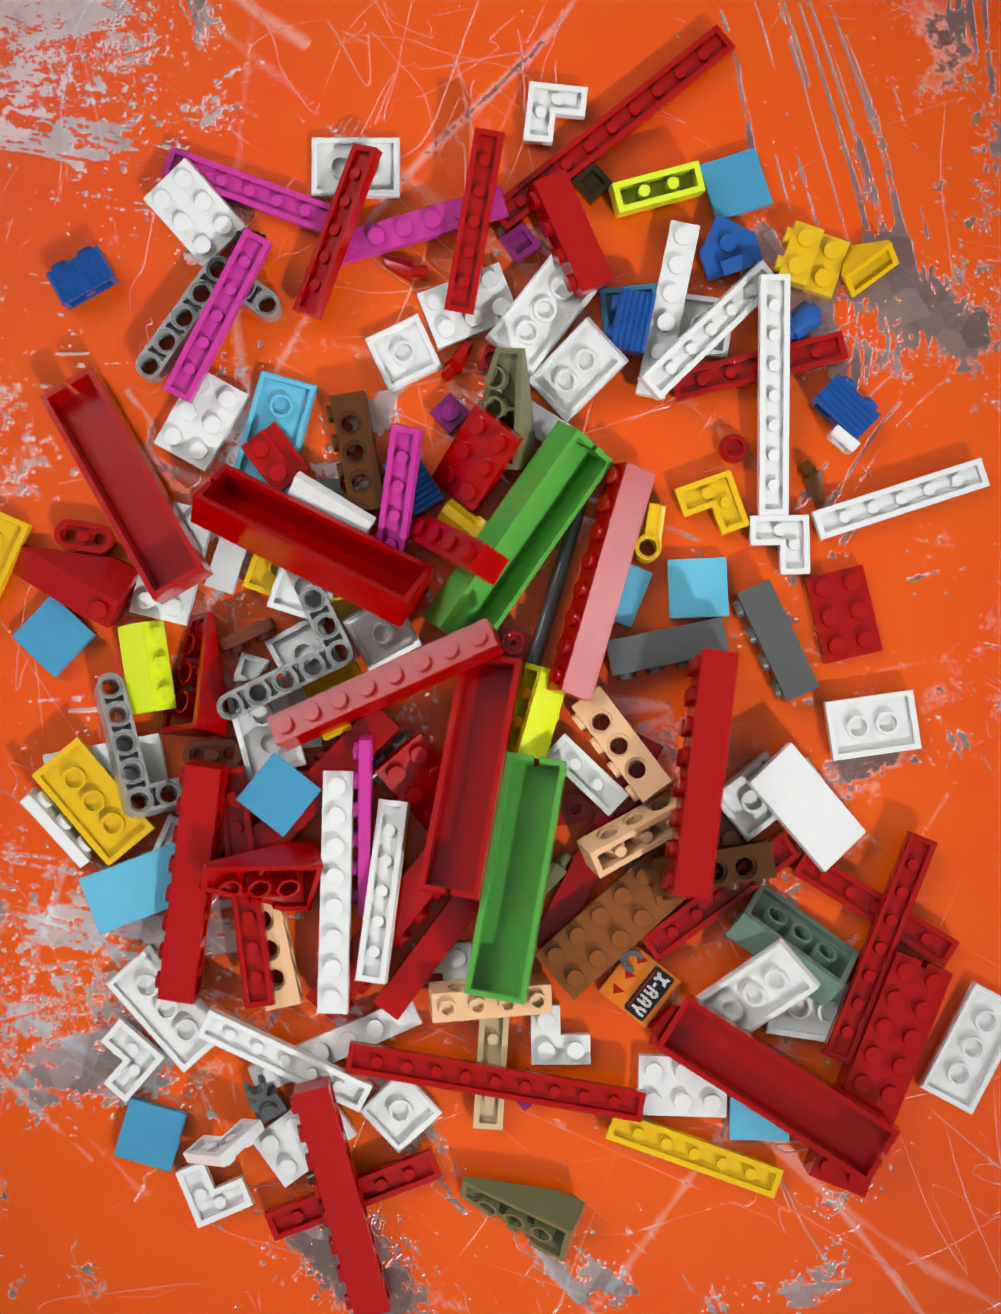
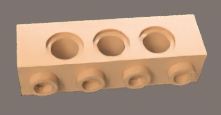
[571,685,673,804]
[576,788,677,878]
[263,903,304,1011]
[428,973,552,1023]

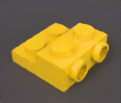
[772,220,850,300]

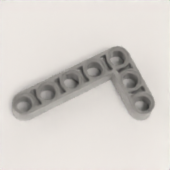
[135,256,283,383]
[217,585,354,720]
[94,672,183,819]

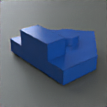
[698,214,763,281]

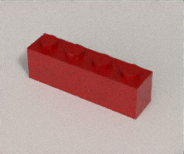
[527,169,614,299]
[409,512,509,586]

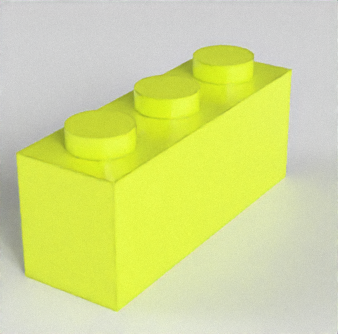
[608,161,706,219]
[117,620,176,715]
[509,662,564,759]

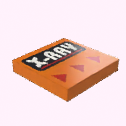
[598,944,681,1028]

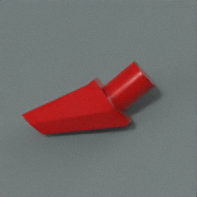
[384,256,427,283]
[441,339,473,381]
[647,1004,680,1046]

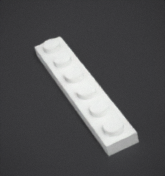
[635,220,700,401]
[637,260,774,401]
[811,458,990,541]
[355,799,411,984]
[247,1000,422,1088]
[196,1007,373,1112]

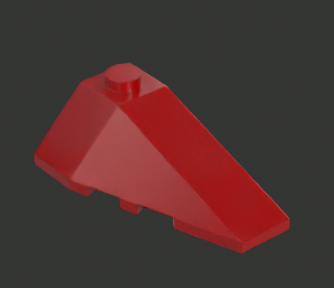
[12,545,139,628]
[161,612,228,737]
[198,842,324,911]

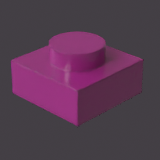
[500,222,541,265]
[429,393,470,435]

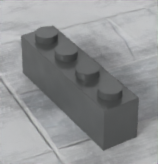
[732,579,820,702]
[606,617,729,681]

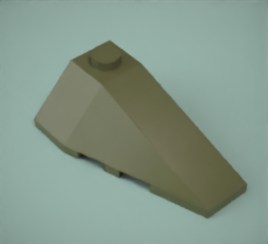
[477,347,535,470]
[460,1176,586,1262]

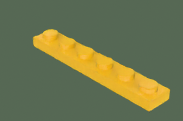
[605,1117,784,1199]

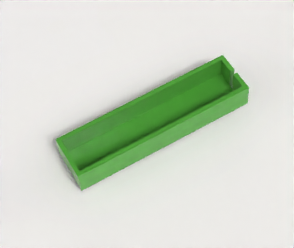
[422,420,614,635]
[463,751,567,1005]

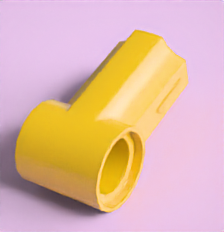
[437,498,487,538]
[633,503,666,564]

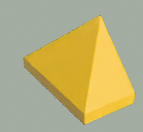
[841,240,899,298]

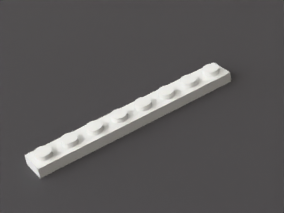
[757,274,790,515]
[317,770,354,1014]

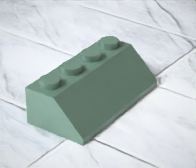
[726,884,859,1008]

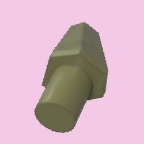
[545,852,571,895]

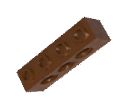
[326,390,383,513]
[648,840,777,900]

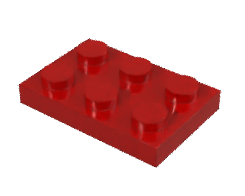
[431,404,524,512]
[803,565,883,664]
[373,730,442,831]

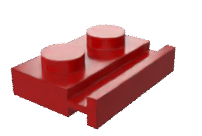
[240,421,311,491]

